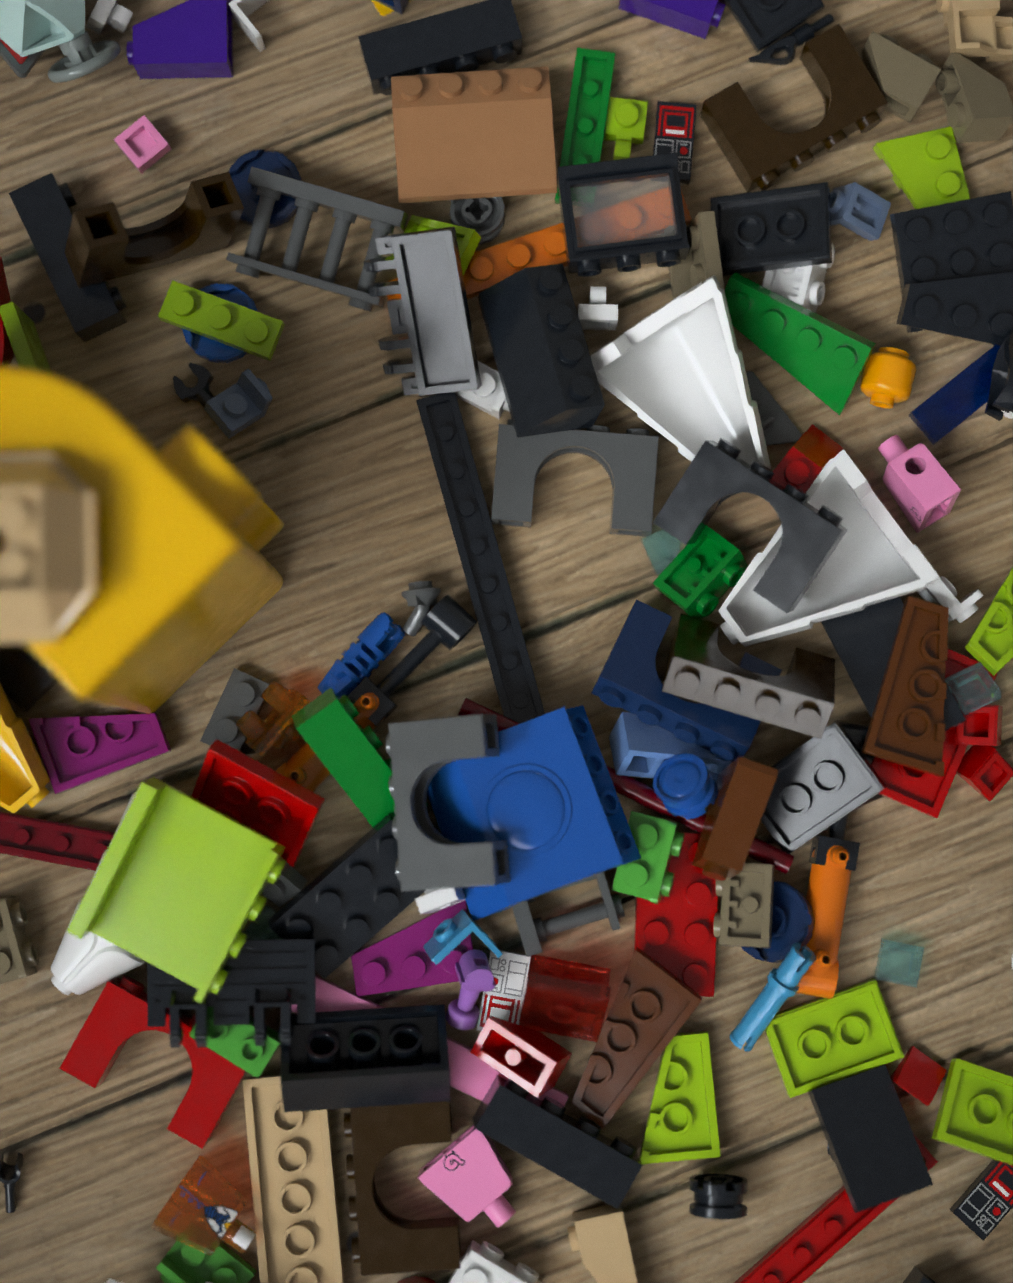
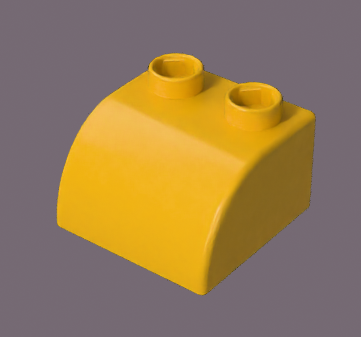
[0,365,284,714]

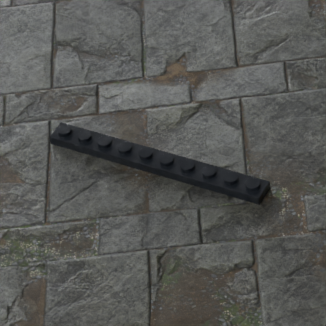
[416,392,545,724]

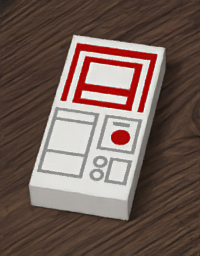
[476,950,531,1031]

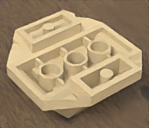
[0,452,99,645]

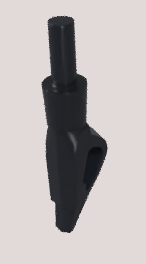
[748,13,834,65]

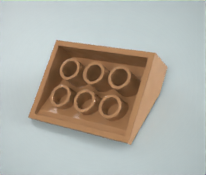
[391,66,557,203]

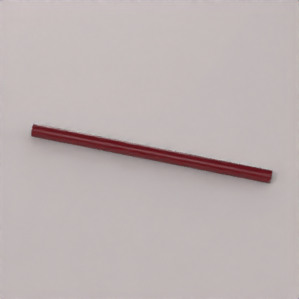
[457,698,794,874]

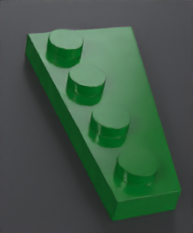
[724,273,876,416]

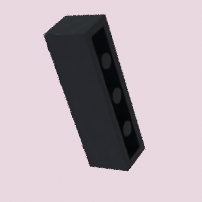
[358,0,522,95]
[9,173,127,342]
[473,1075,643,1209]

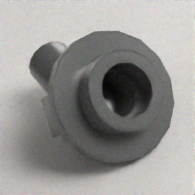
[401,581,441,636]

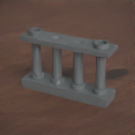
[226,166,409,312]
[512,872,625,957]

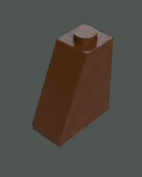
[692,756,779,881]

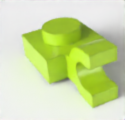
[604,97,648,160]

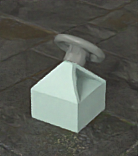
[0,0,121,83]

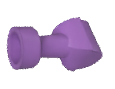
[445,949,496,1030]

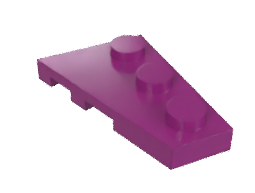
[28,713,171,794]
[351,901,473,996]

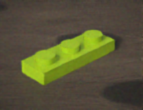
[158,280,285,361]

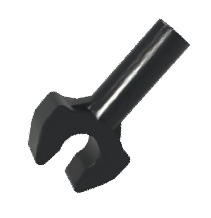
[173,363,215,408]

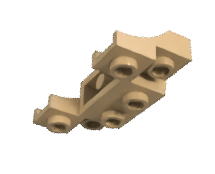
[936,0,1013,62]

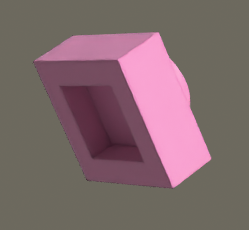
[114,115,172,174]

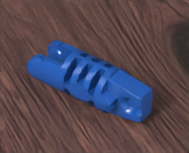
[317,612,405,698]

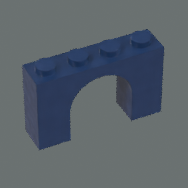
[591,600,782,762]

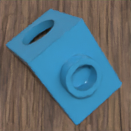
[423,909,503,965]

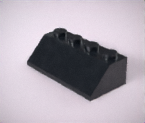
[477,264,605,438]
[281,1004,450,1112]

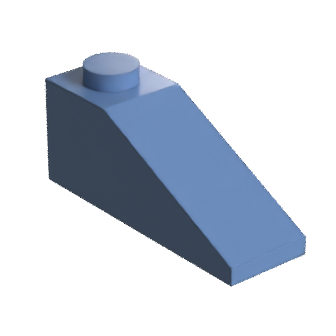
[609,712,732,781]

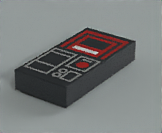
[650,101,697,185]
[949,1159,1013,1241]

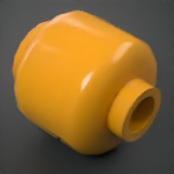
[860,347,916,409]

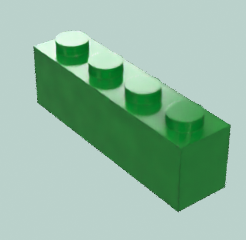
[292,687,429,827]

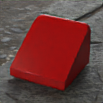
[955,703,1003,746]
[956,745,1013,802]
[891,1046,947,1106]

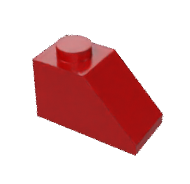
[772,424,843,493]
[470,1016,572,1098]

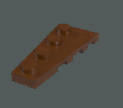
[861,596,949,777]
[571,947,703,1129]

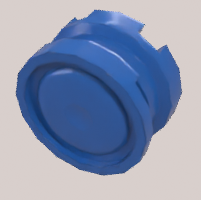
[653,753,718,820]

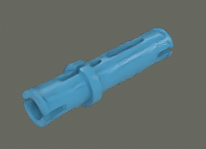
[729,943,816,1051]

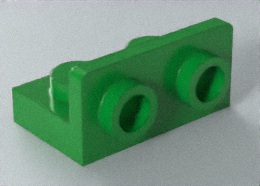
[653,525,748,619]

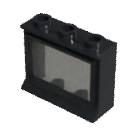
[557,152,690,277]

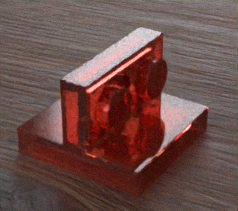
[519,955,611,1042]

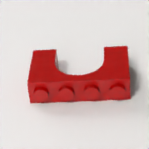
[59,976,247,1149]

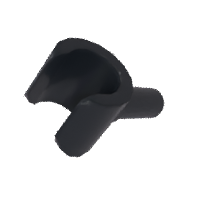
[0,1153,24,1213]

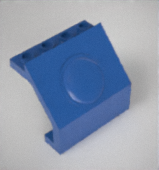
[427,705,641,921]

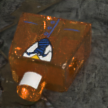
[150,1155,257,1256]

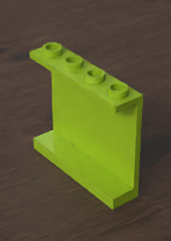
[66,776,286,1003]

